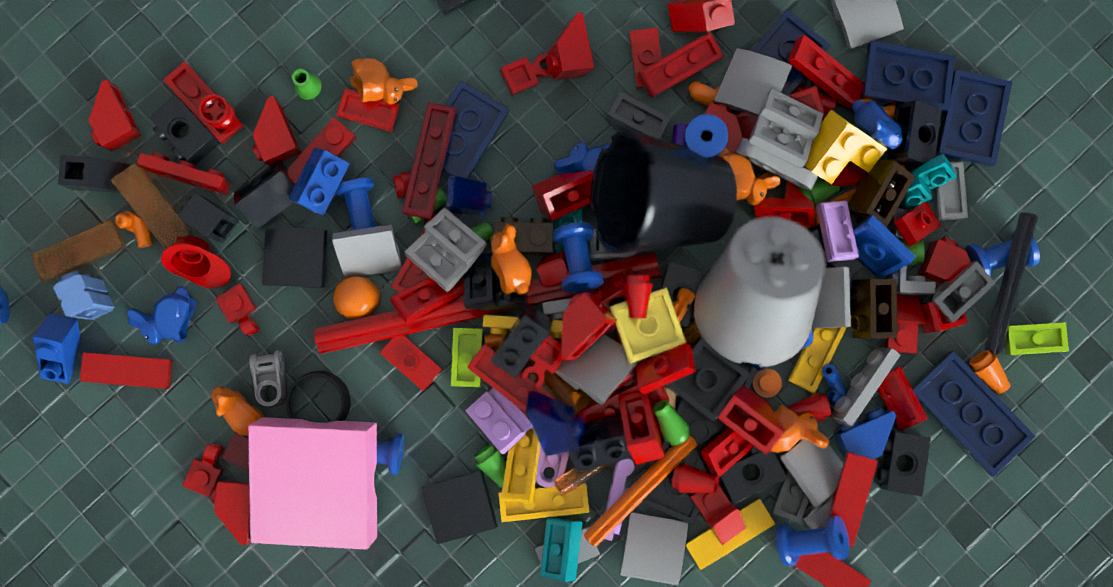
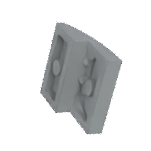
[831,0,904,49]
[714,48,792,117]
[748,88,823,168]
[405,207,487,292]
[332,224,403,278]
[555,334,639,405]
[780,429,843,507]
[620,512,688,586]

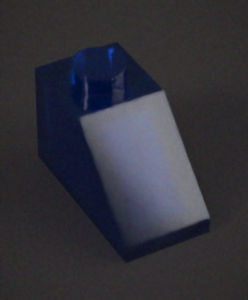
[446,175,492,216]
[526,391,585,456]

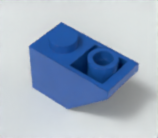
[33,313,81,384]
[833,407,896,459]

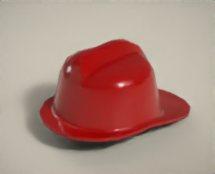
[161,236,231,289]

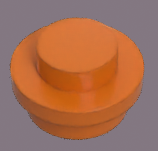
[752,368,782,398]

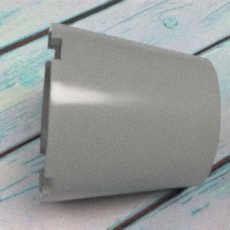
[694,217,825,367]

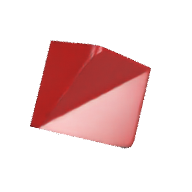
[536,250,569,287]

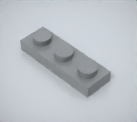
[830,347,900,426]

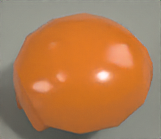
[333,276,381,319]

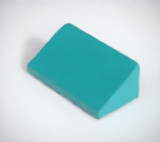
[540,517,582,582]

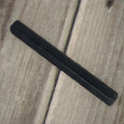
[985,212,1038,354]

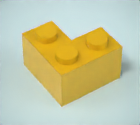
[804,110,887,184]

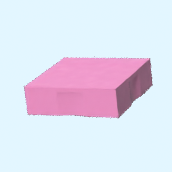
[249,417,377,549]

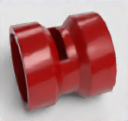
[199,94,236,130]

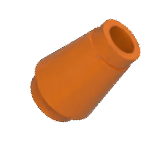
[969,350,1011,394]

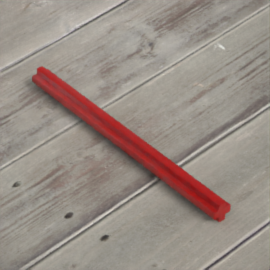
[314,252,660,354]

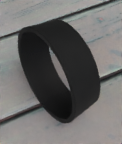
[286,371,351,421]

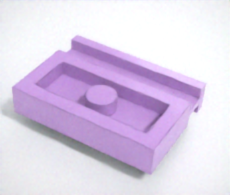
[465,388,535,455]

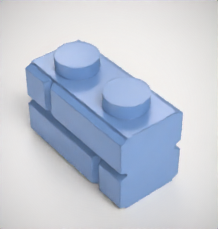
[53,271,115,320]

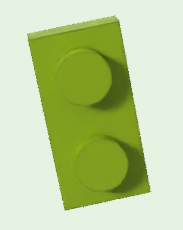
[1005,322,1069,355]
[451,328,483,387]

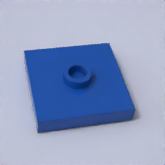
[853,215,916,279]

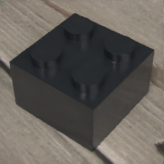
[664,337,750,422]

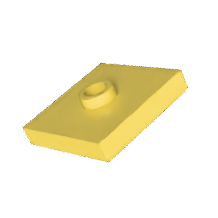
[610,287,686,364]

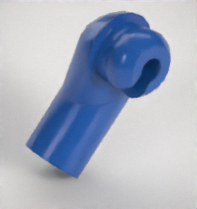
[821,364,847,404]

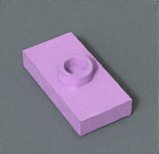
[816,201,859,262]

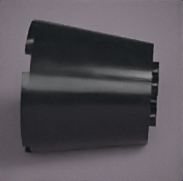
[590,130,737,253]

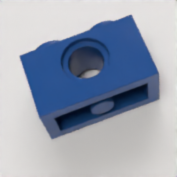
[288,147,350,216]

